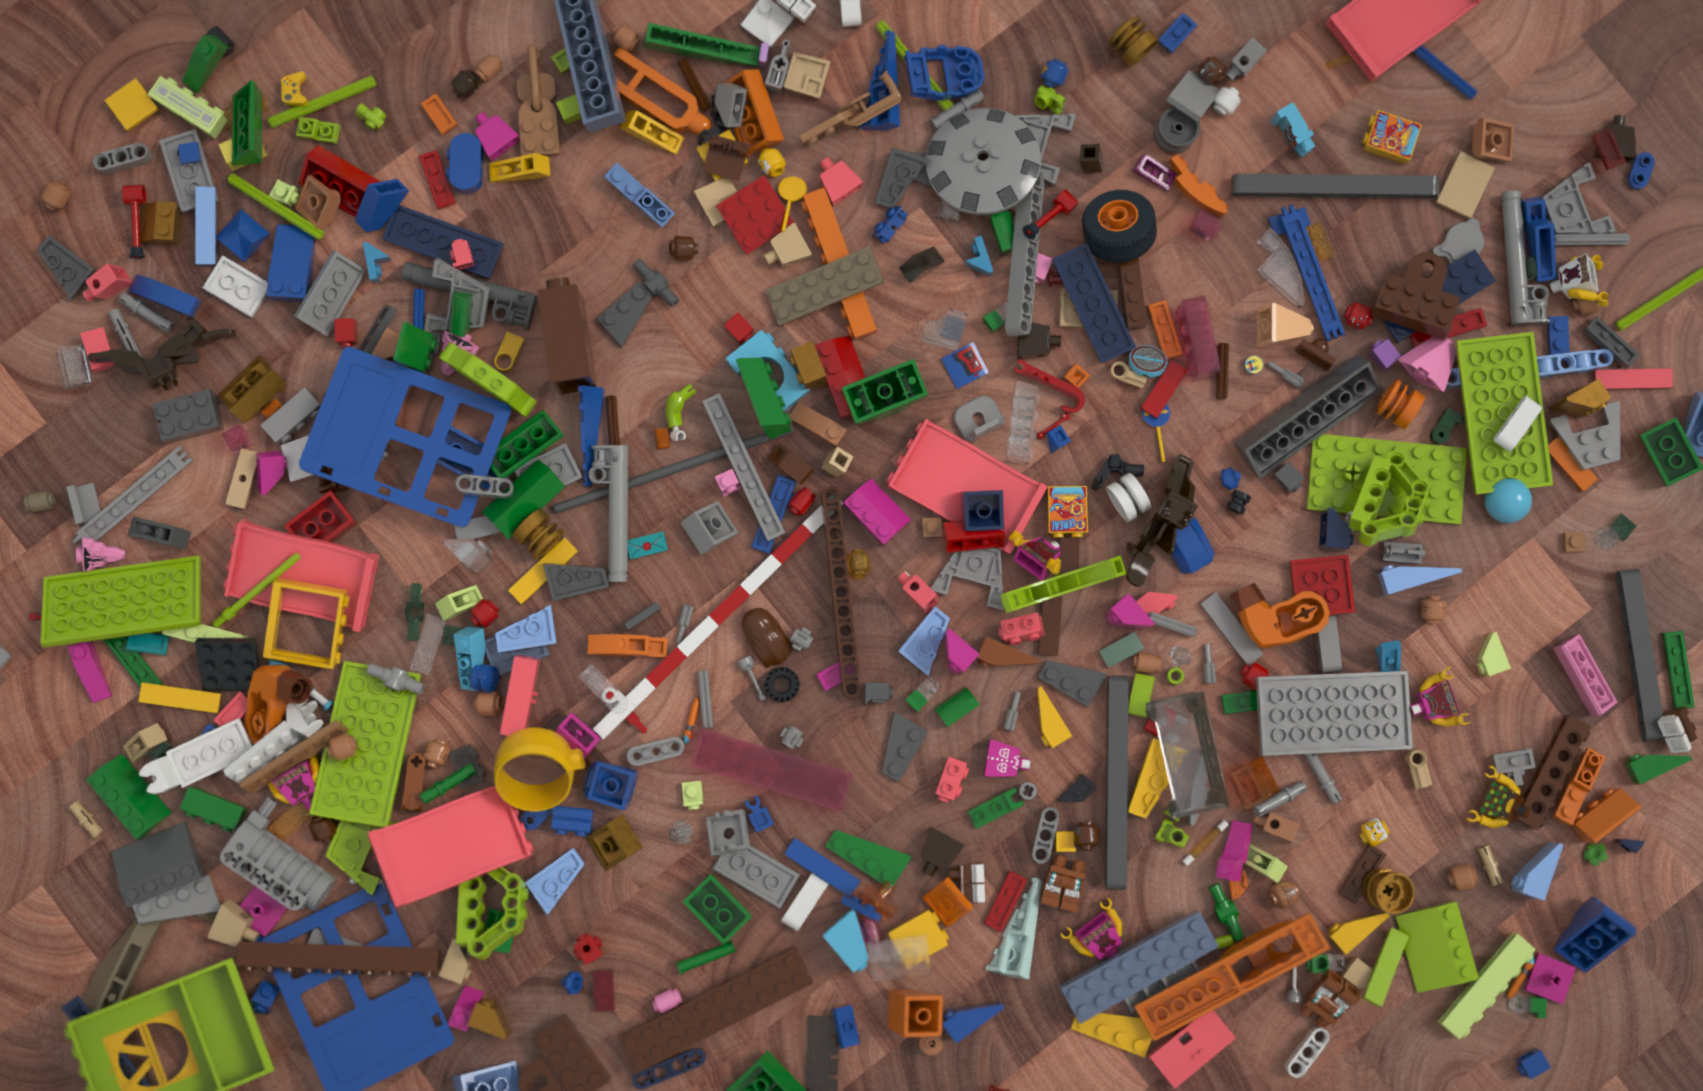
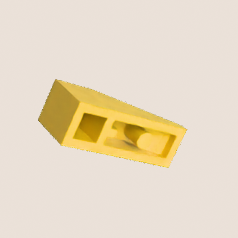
[620,110,684,155]
[489,153,550,183]
[1036,686,1072,749]
[1327,912,1390,955]

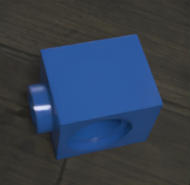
[1516,1048,1551,1079]

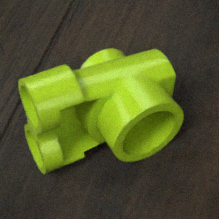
[1034,86,1066,115]
[355,103,387,130]
[1155,818,1190,849]

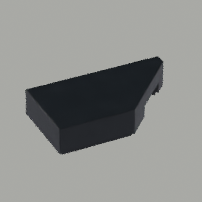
[1058,774,1097,802]

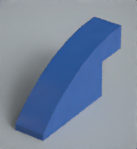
[1521,196,1556,282]
[129,274,201,318]

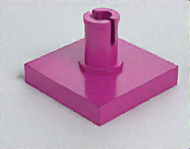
[240,886,288,937]
[1524,953,1576,1005]

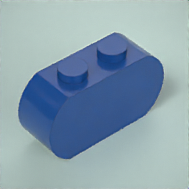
[446,133,484,194]

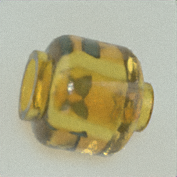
[847,549,872,579]

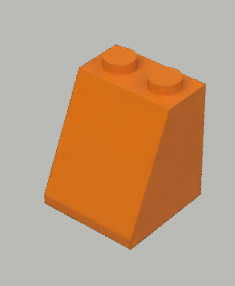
[888,989,943,1037]

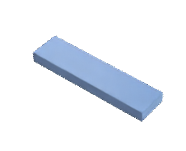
[195,187,216,265]

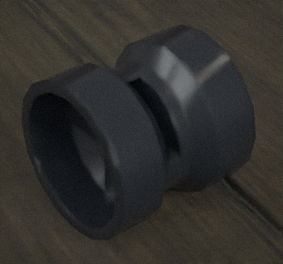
[1226,489,1251,515]

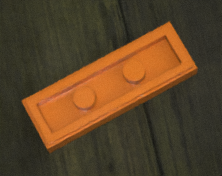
[1147,300,1183,360]
[1548,436,1598,492]

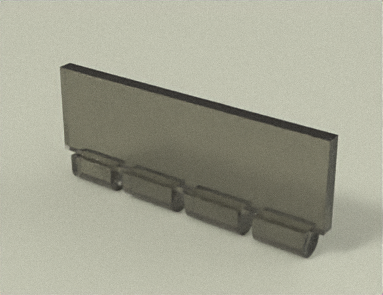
[805,1015,839,1091]

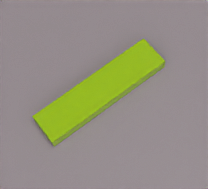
[1362,927,1409,1008]

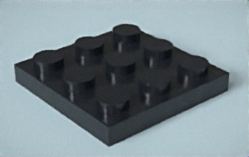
[195,638,260,691]

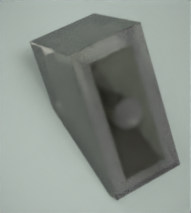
[899,246,945,283]

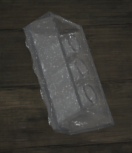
[1005,381,1041,465]

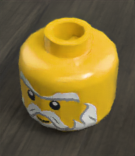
[758,148,786,177]
[1359,818,1390,847]

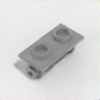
[1383,542,1425,564]

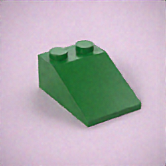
[393,321,437,374]

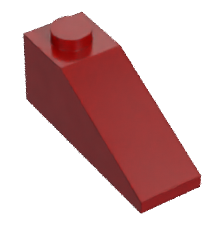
[942,521,1005,553]

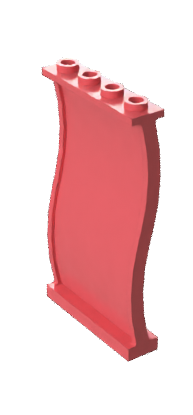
[1325,0,1482,83]
[887,419,1048,555]
[223,518,379,632]
[368,786,533,910]

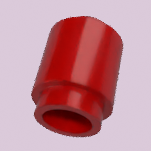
[788,487,816,516]

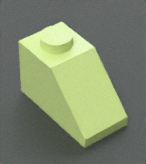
[435,585,483,621]
[1477,632,1511,677]
[1243,844,1288,883]

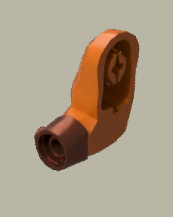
[1230,583,1330,648]
[244,664,313,745]

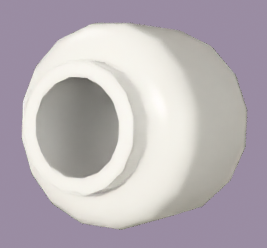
[1213,86,1241,116]

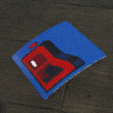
[942,343,988,389]

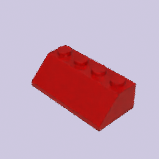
[298,145,381,218]
[814,336,866,420]

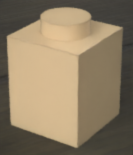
[821,447,853,478]

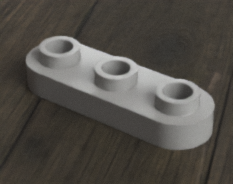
[627,737,685,766]

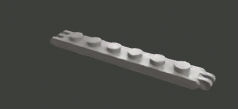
[72,445,193,547]

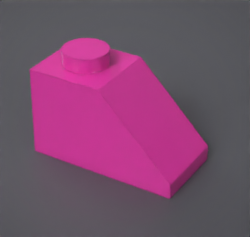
[256,451,287,495]
[448,985,484,1032]

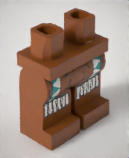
[1039,854,1086,913]
[1301,969,1360,1028]

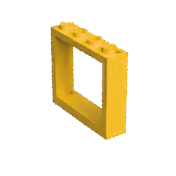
[263,578,350,669]

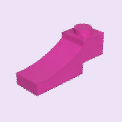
[1216,820,1253,882]

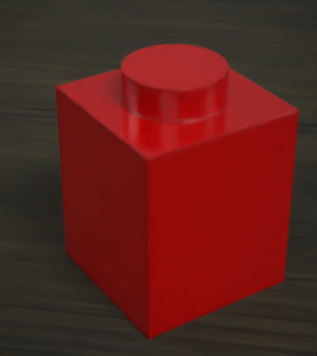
[724,312,754,345]
[334,318,358,348]

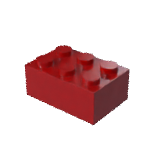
[284,490,358,543]

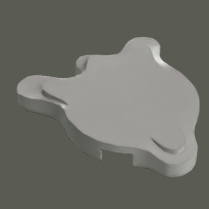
[1432,218,1484,264]

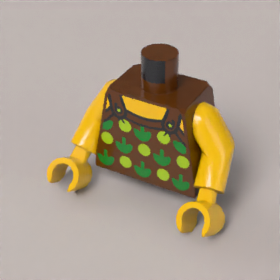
[1466,766,1530,828]

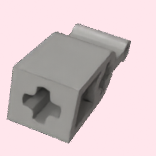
[765,39,790,94]

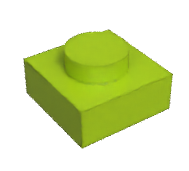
[551,48,570,74]

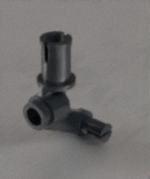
[697,94,732,146]
[1092,454,1144,490]

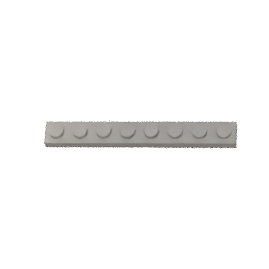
[702,393,785,541]

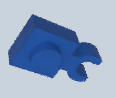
[745,796,774,833]

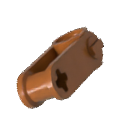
[401,753,425,812]

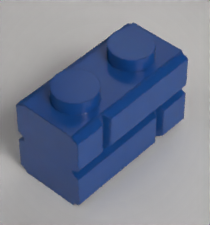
[551,806,594,837]

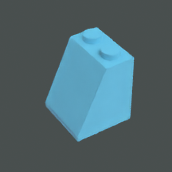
[823,909,869,972]

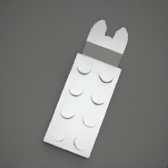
[223,699,324,784]
[139,718,253,794]

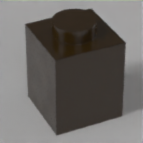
[1080,144,1103,173]

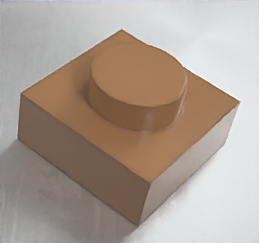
[922,517,942,538]
[1563,532,1585,552]

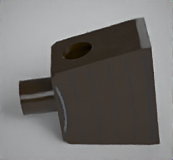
[1017,323,1061,360]

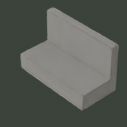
[66,483,101,526]

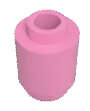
[652,988,683,1015]

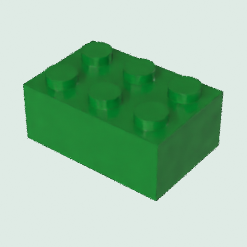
[1638,417,1703,487]
[683,873,753,944]

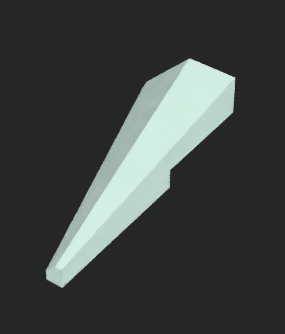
[985,878,1042,980]

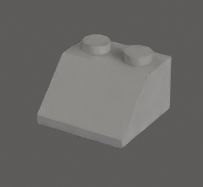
[681,501,739,555]

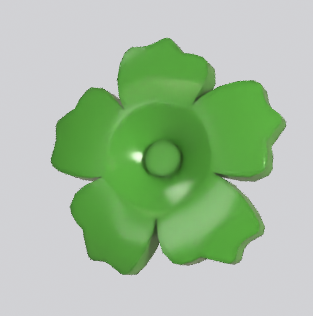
[1583,843,1608,866]

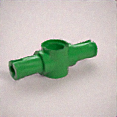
[1208,883,1244,941]

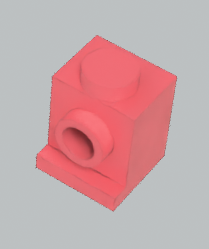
[450,239,475,270]

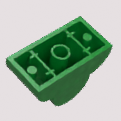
[842,359,928,424]

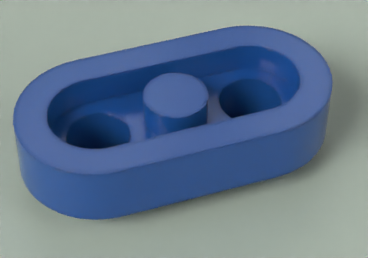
[1627,152,1655,190]
[521,808,553,830]

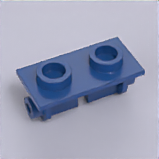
[871,206,908,244]

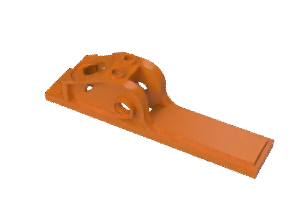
[1134,912,1330,1041]

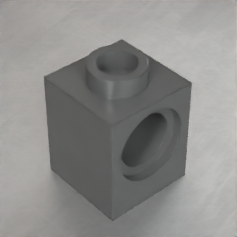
[1271,462,1305,493]

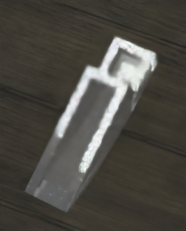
[1256,227,1305,310]

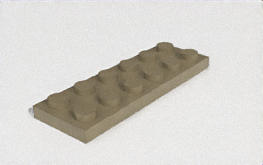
[766,246,885,326]

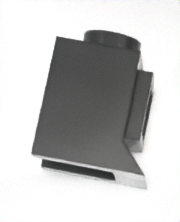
[865,682,893,705]

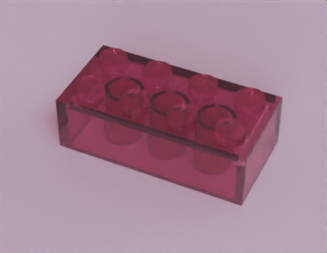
[1175,296,1221,381]

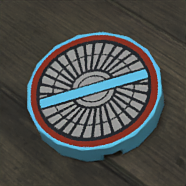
[1129,345,1167,377]

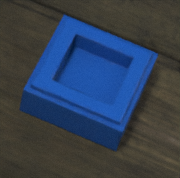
[178,142,201,165]

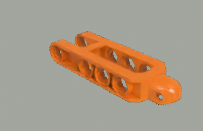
[612,47,711,136]

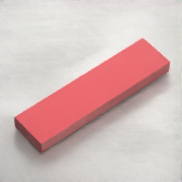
[1593,368,1673,390]

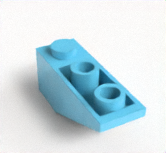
[453,627,486,691]

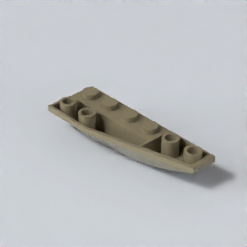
[83,918,163,1012]

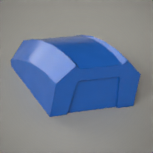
[1171,518,1215,574]
[584,761,638,810]

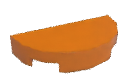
[1228,868,1248,900]

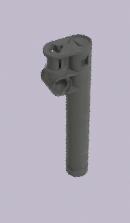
[402,262,537,331]

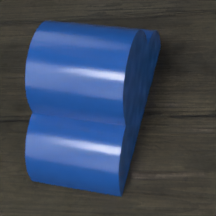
[1554,897,1637,973]

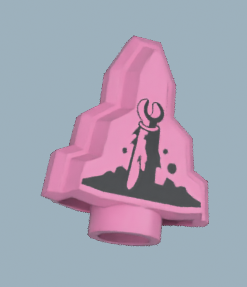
[441,331,480,377]
[76,538,125,571]

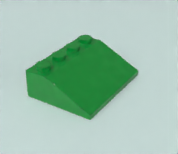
[726,1050,807,1091]

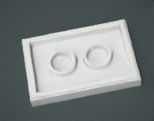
[202,255,268,318]

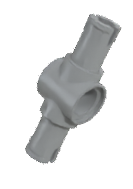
[367,663,425,695]

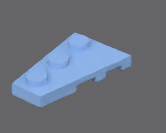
[495,605,557,653]
[898,606,950,676]
[525,848,585,915]

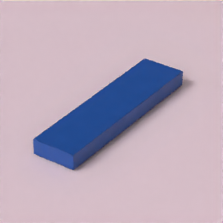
[751,475,796,554]
[785,838,861,897]

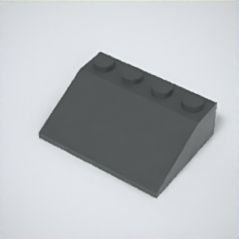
[111,821,207,907]

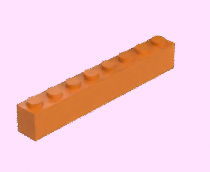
[801,187,877,341]

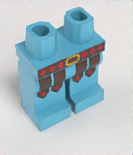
[1270,102,1315,158]

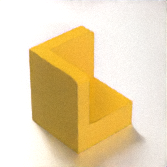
[1054,831,1076,852]

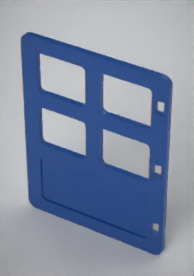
[299,347,511,528]
[262,884,454,1091]

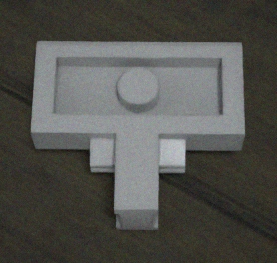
[1492,749,1536,786]

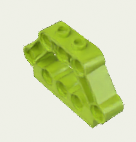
[439,342,537,417]
[1349,450,1431,546]
[456,867,528,960]

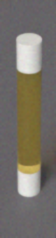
[1182,819,1229,866]

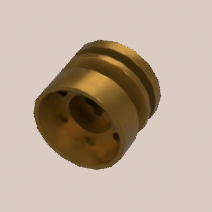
[1108,15,1160,67]
[512,508,565,560]
[1362,867,1415,914]

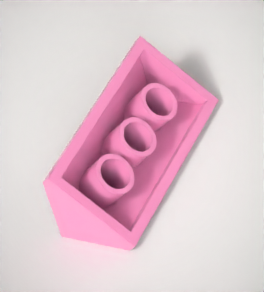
[1553,634,1617,716]

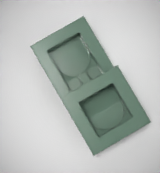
[1099,631,1145,668]

